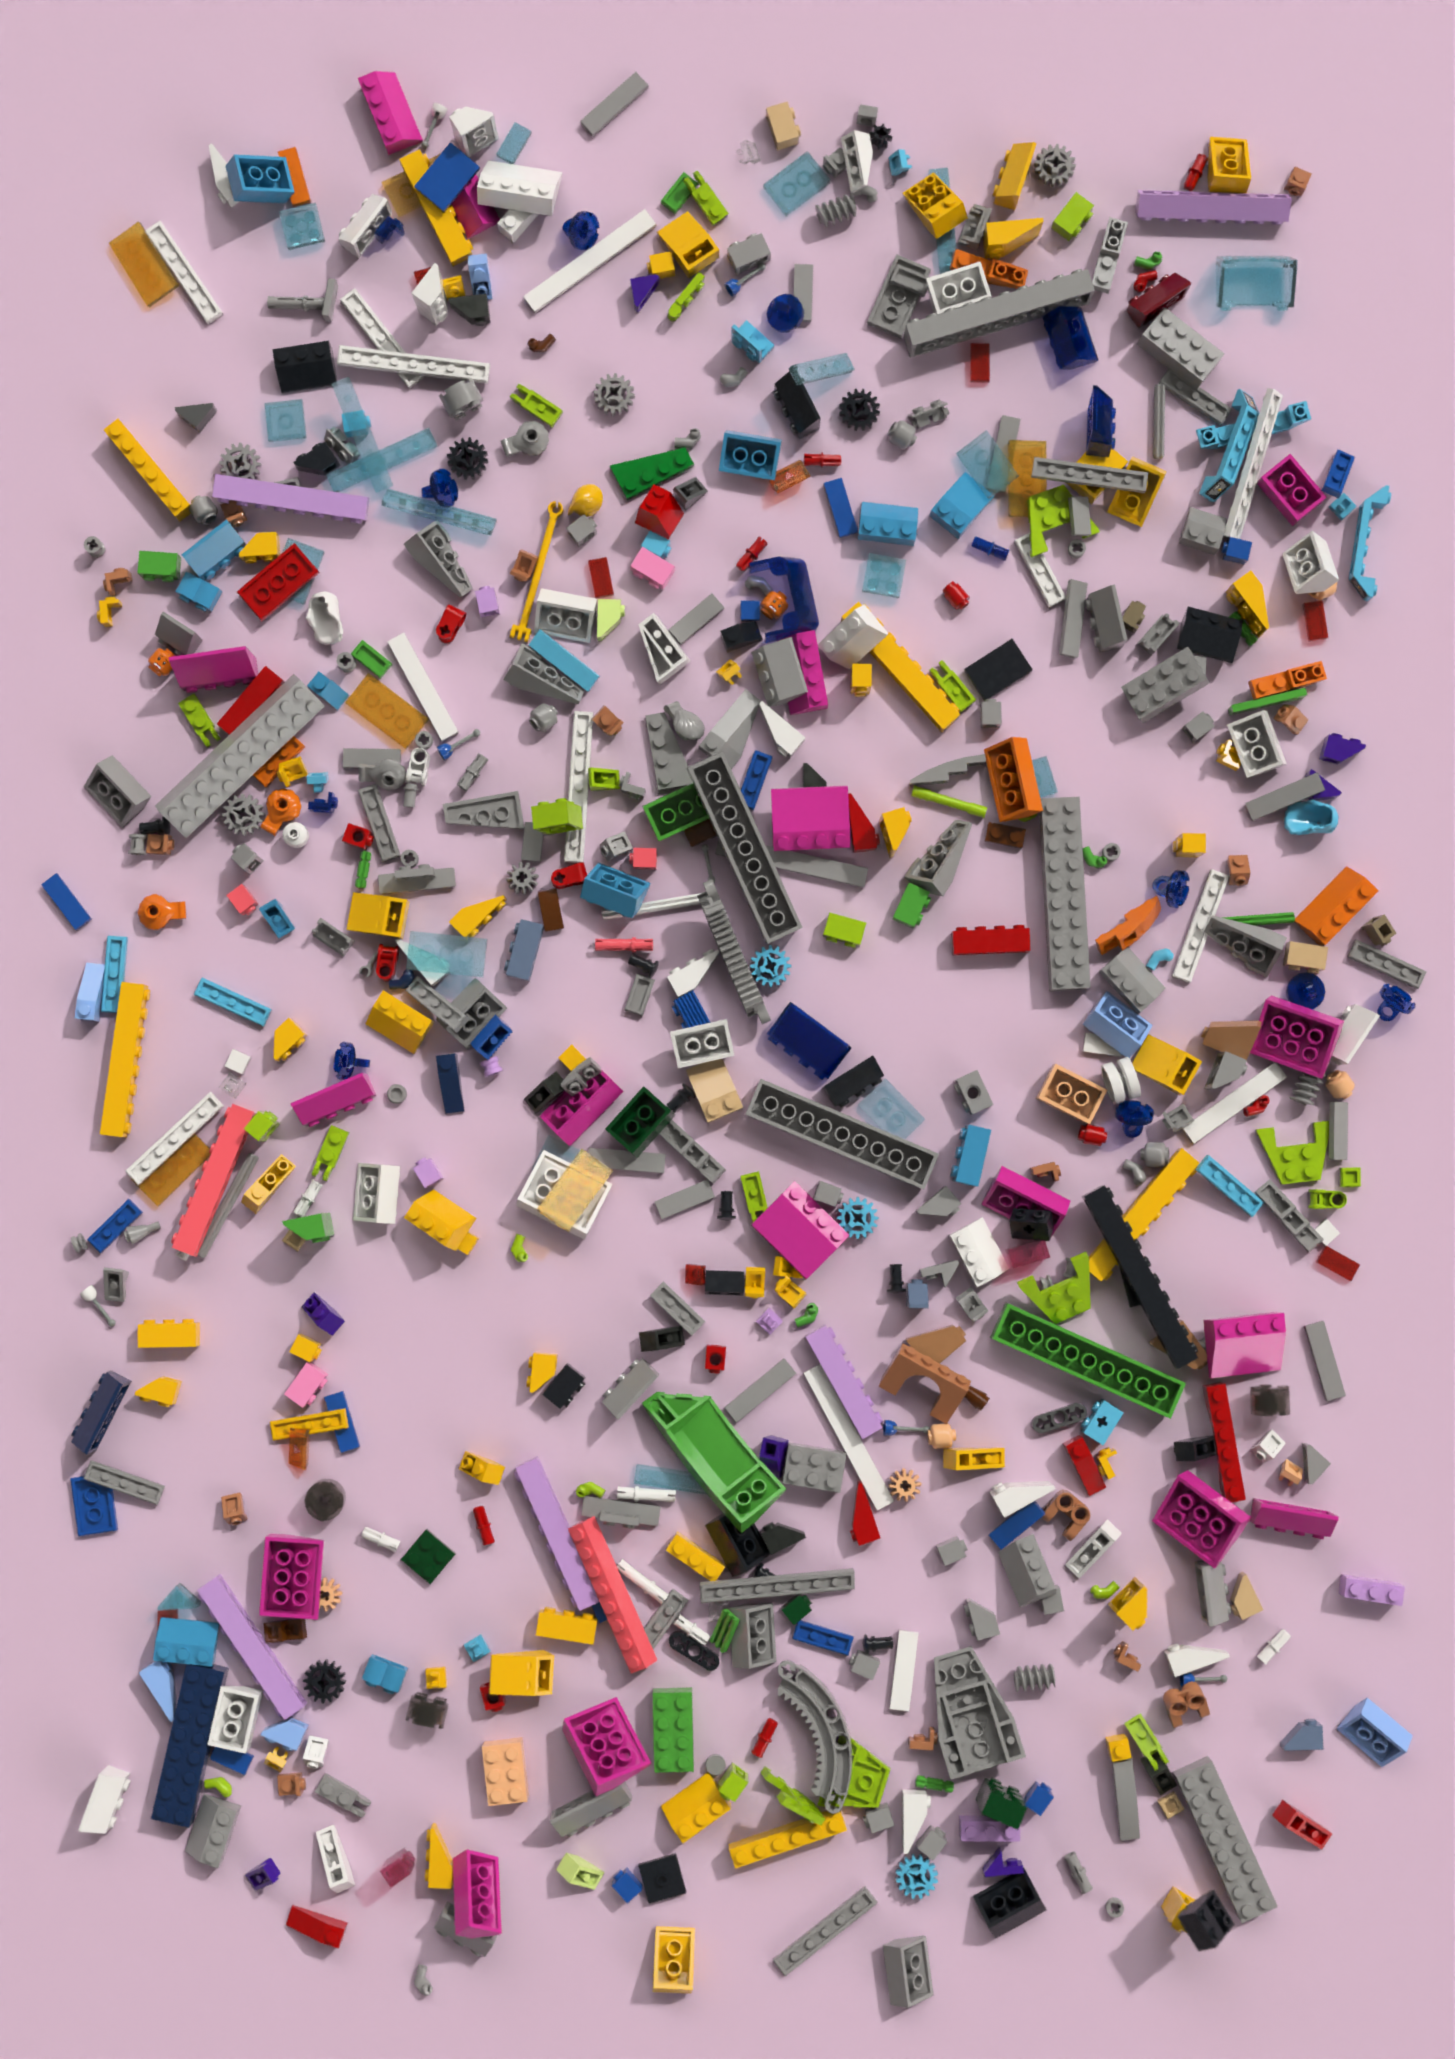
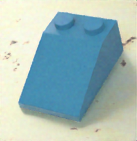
[929,472,995,540]

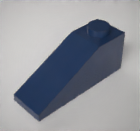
[436,1053,465,1114]

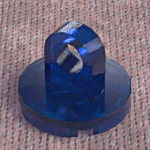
[562,211,599,250]
[767,294,805,333]
[421,469,458,507]
[1152,870,1190,908]
[1286,972,1325,1009]
[1377,984,1416,1022]
[334,1042,370,1080]
[1115,1100,1154,1138]

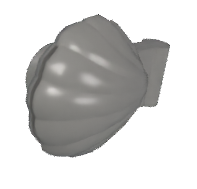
[501,421,549,457]
[664,701,705,740]
[358,759,406,790]

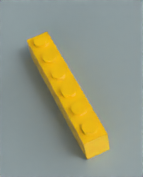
[399,149,474,267]
[104,418,191,522]
[729,1808,847,1869]

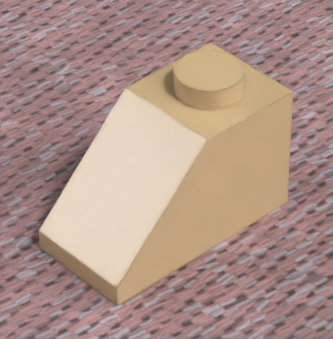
[1230,1571,1263,1620]

